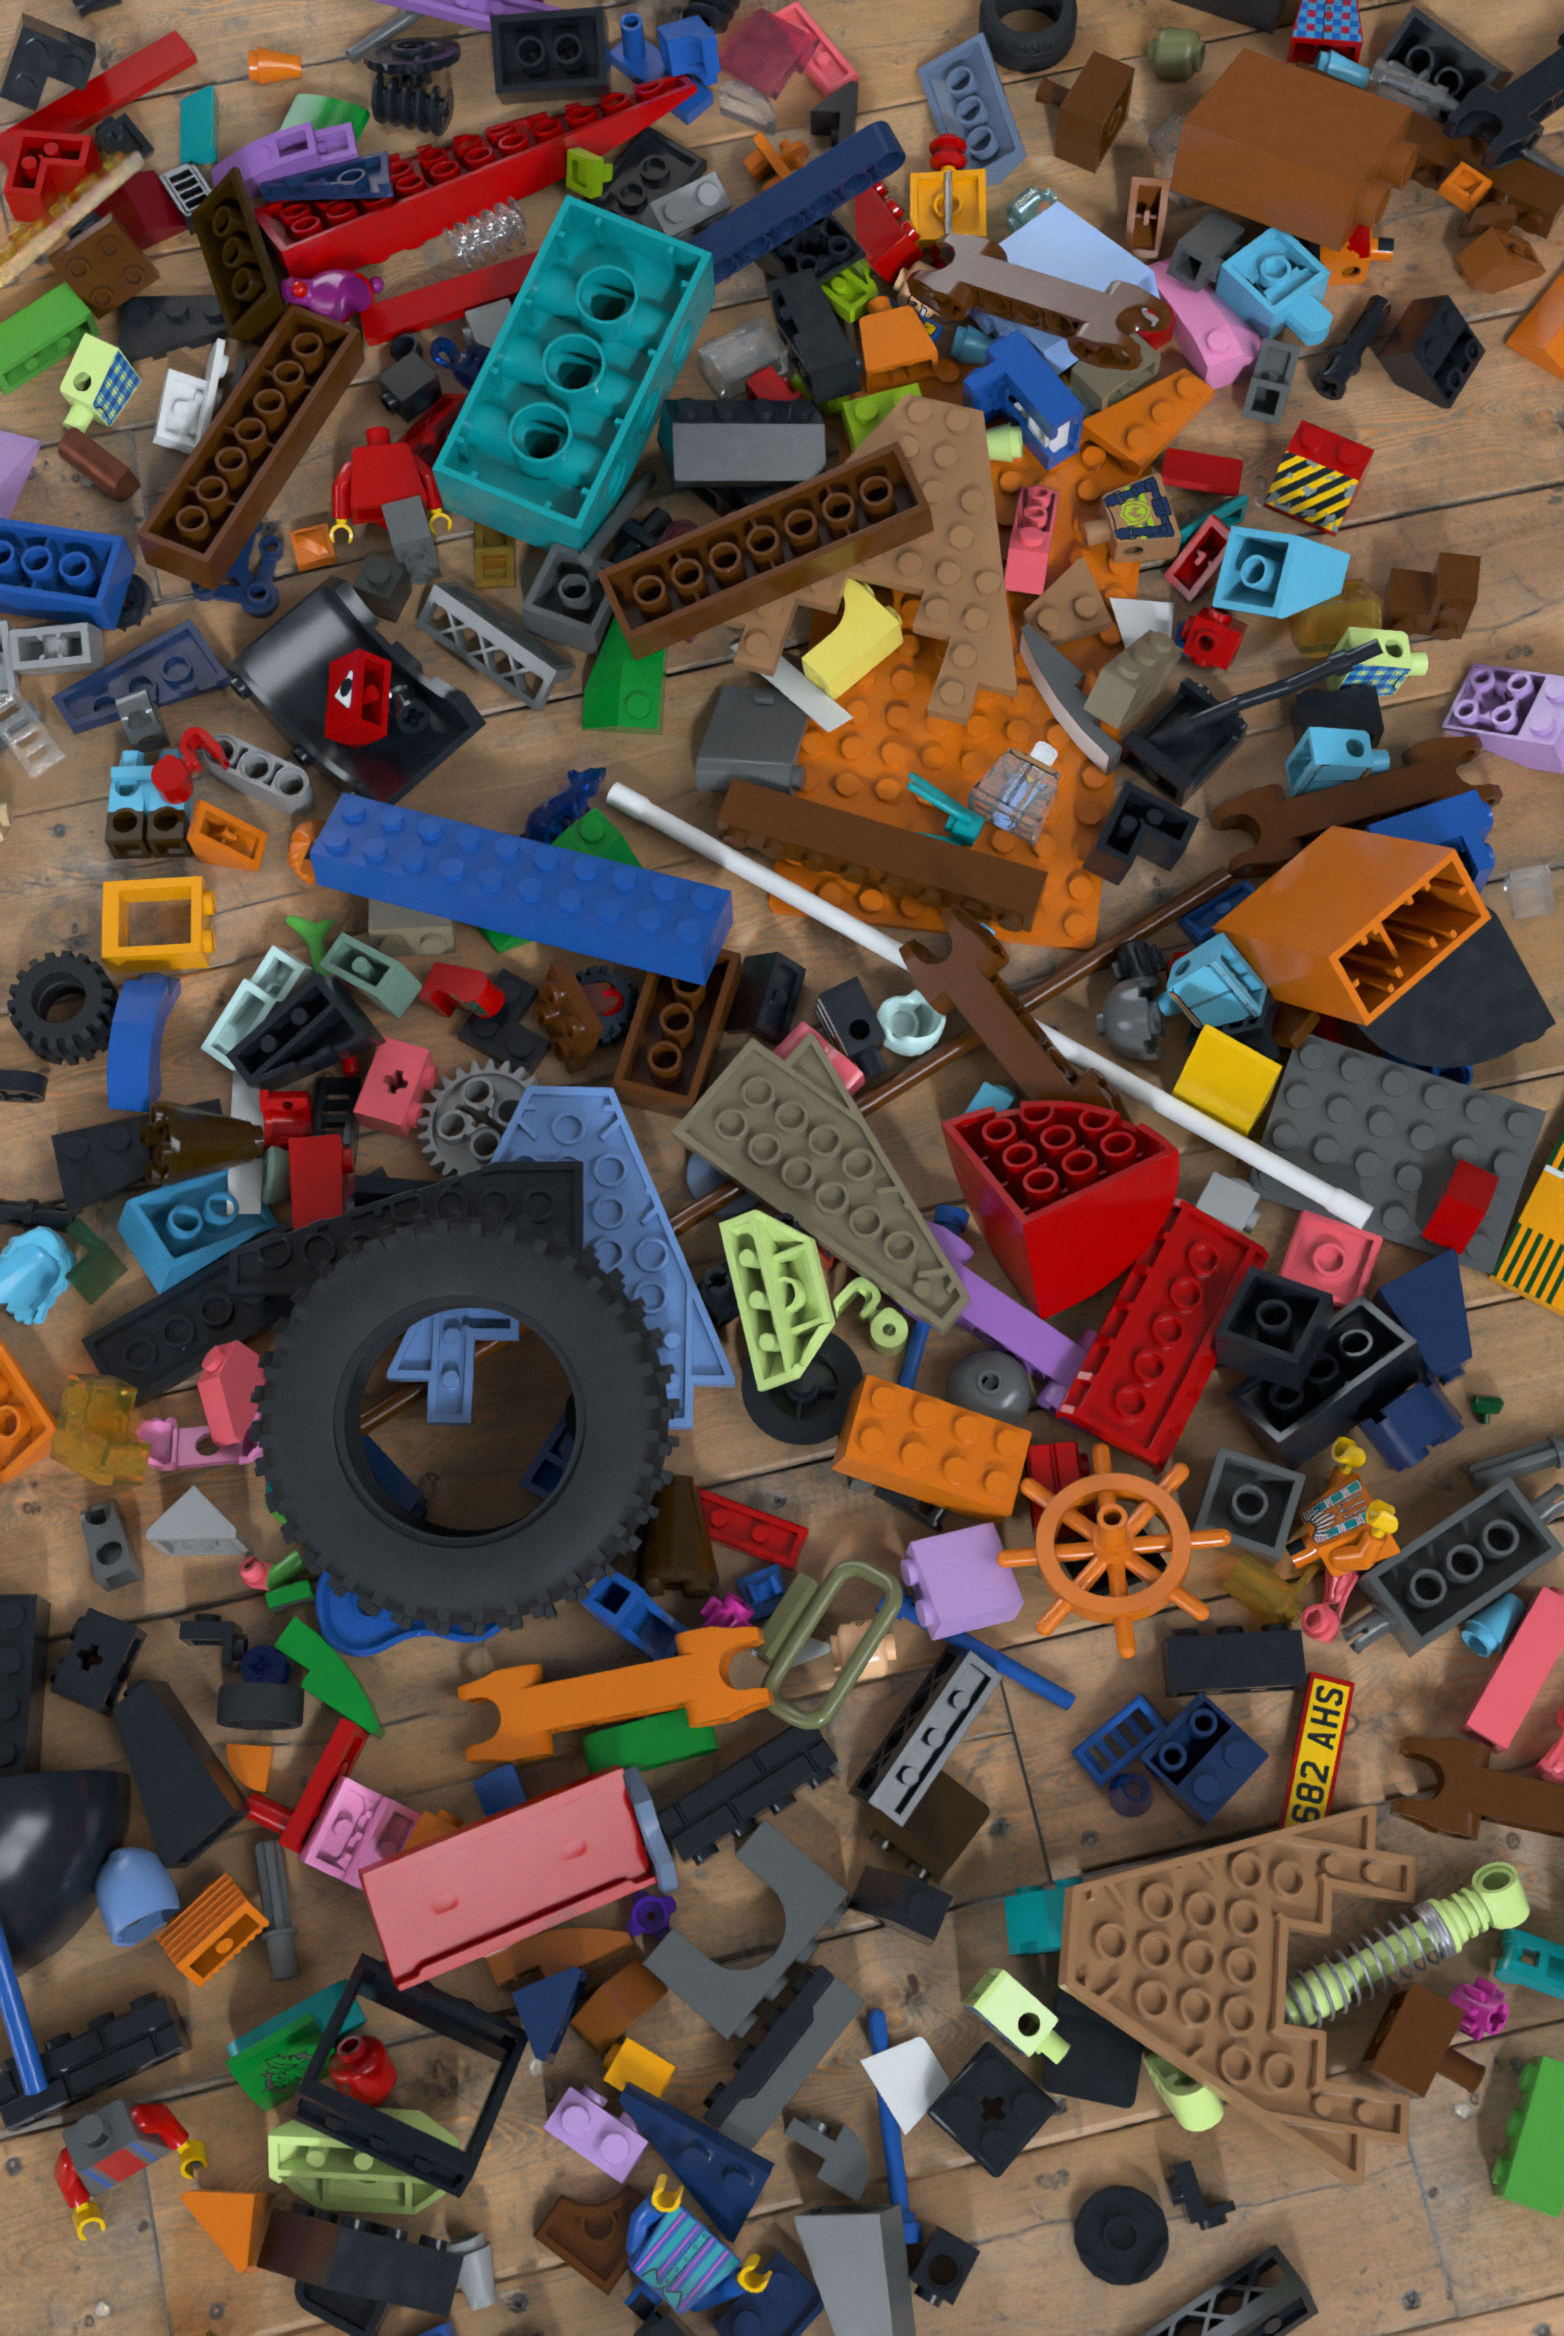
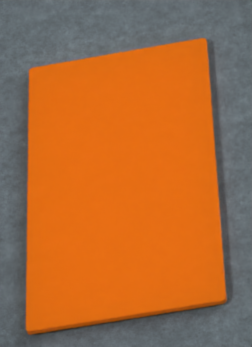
[768,351,1154,952]

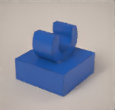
[736,1564,788,1624]

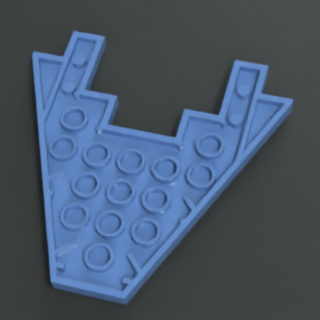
[387,1086,735,1430]

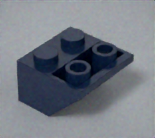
[1139,1691,1270,1828]

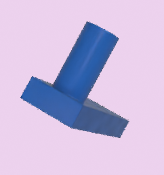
[610,12,714,125]

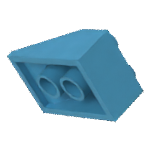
[116,1170,280,1295]

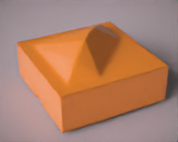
[1438,161,1493,214]
[289,523,338,572]

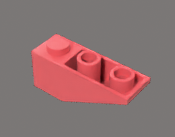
[1004,485,1060,595]

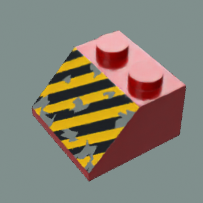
[1263,420,1375,537]

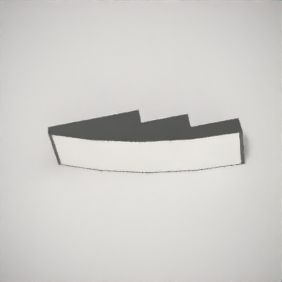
[1019,624,1122,776]

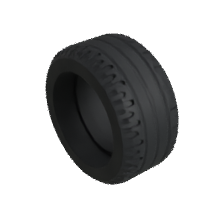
[979,0,1078,73]

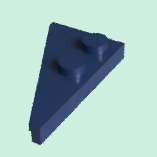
[260,150,394,201]

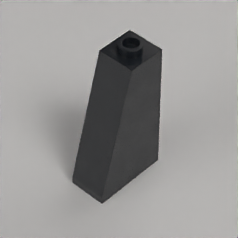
[112,1679,252,1869]

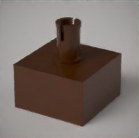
[1035,51,1135,174]
[1356,1981,1486,2099]

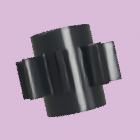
[1111,940,1167,989]

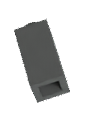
[1166,211,1245,292]

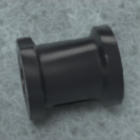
[388,682,431,734]

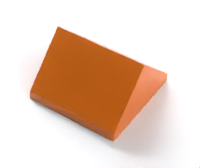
[179,2189,273,2274]

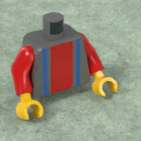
[54,2098,208,2241]

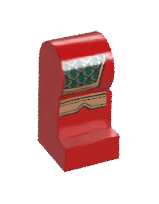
[418,962,505,1019]

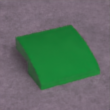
[279,93,371,143]

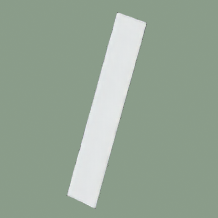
[730,642,853,733]
[226,1071,264,1215]

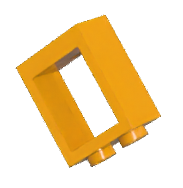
[101,876,217,973]

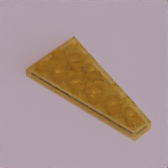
[0,150,146,290]

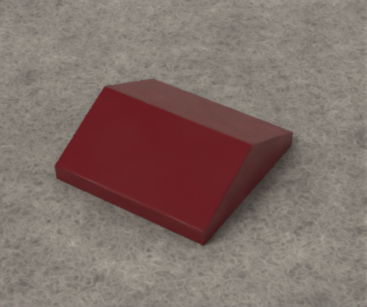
[87,170,187,251]

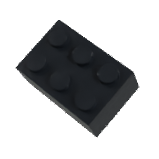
[490,7,612,105]

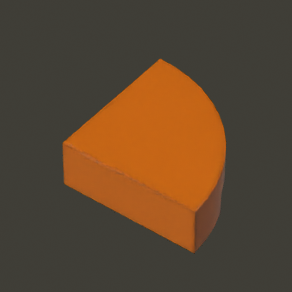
[226,1743,274,1794]

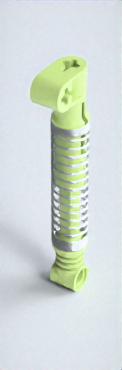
[1143,1862,1530,2132]

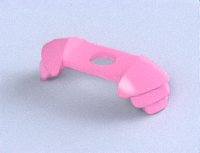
[134,1409,263,1472]

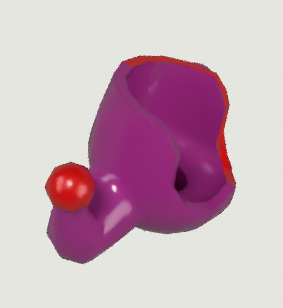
[279,269,384,323]

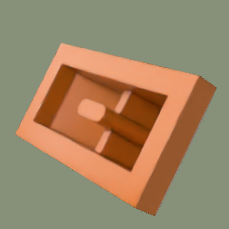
[186,799,269,872]

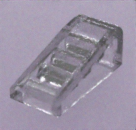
[0,688,66,779]

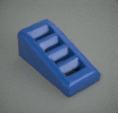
[1071,1693,1169,1788]

